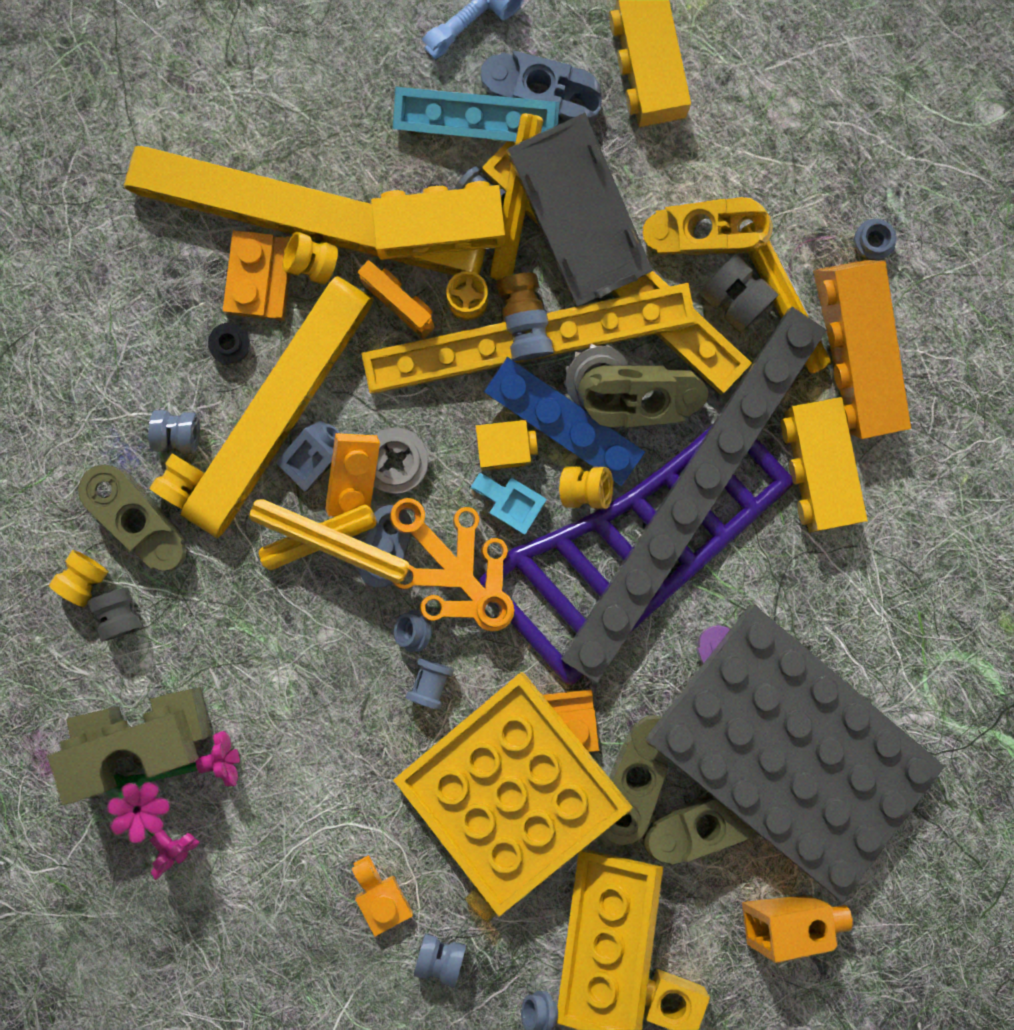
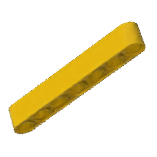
[181,276,373,539]

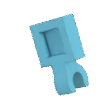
[470,473,547,535]

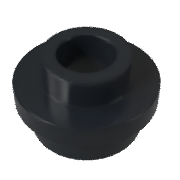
[208,323,250,365]

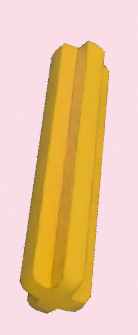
[258,505,377,570]

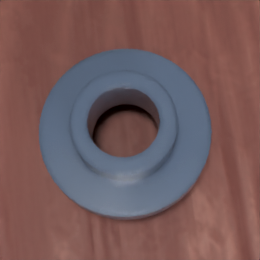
[854,219,897,261]
[394,610,432,652]
[521,991,558,1030]

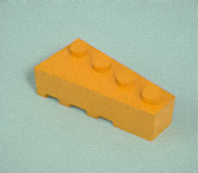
[813,261,911,439]

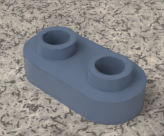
[358,505,413,588]

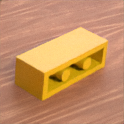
[609,0,691,127]
[371,181,505,260]
[781,397,868,533]

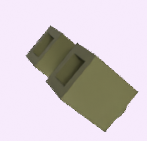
[66,687,212,769]
[47,706,199,806]

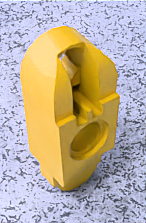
[642,197,773,255]

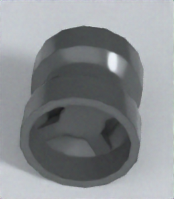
[87,588,142,642]

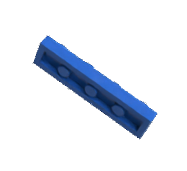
[484,357,645,486]

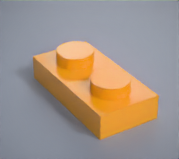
[325,433,380,517]

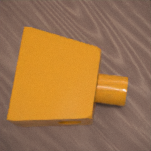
[742,895,853,962]

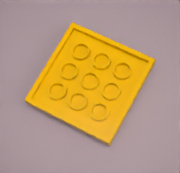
[393,672,633,916]

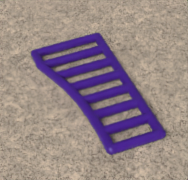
[478,424,793,685]

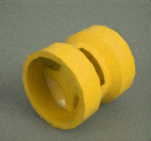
[282,231,338,285]
[446,271,488,321]
[149,453,204,509]
[559,466,613,509]
[48,550,108,607]

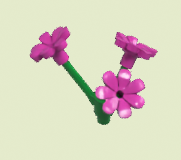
[105,731,240,880]

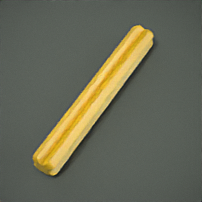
[490,113,543,280]
[740,222,831,373]
[249,499,409,584]

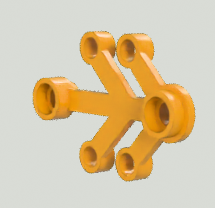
[390,498,514,632]

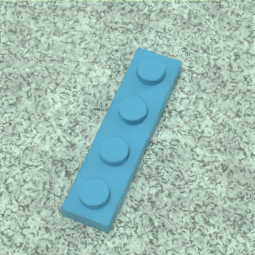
[393,87,560,142]

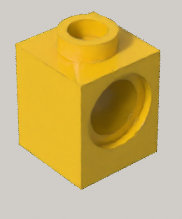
[476,420,538,471]
[644,969,710,1030]

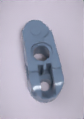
[481,50,602,125]

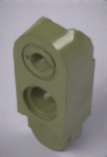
[578,366,708,428]
[78,464,187,571]
[602,715,669,845]
[644,793,759,865]

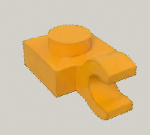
[352,855,413,936]

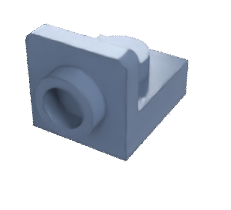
[276,421,341,492]

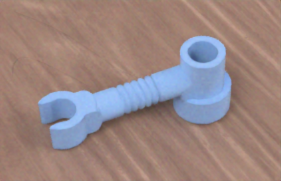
[422,0,524,59]

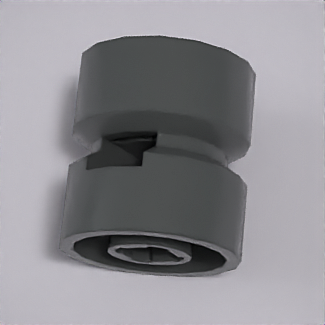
[699,254,779,334]

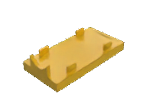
[556,849,663,1030]

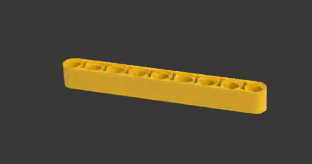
[123,146,487,276]

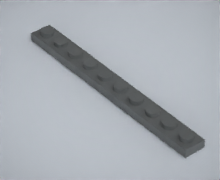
[560,307,827,683]

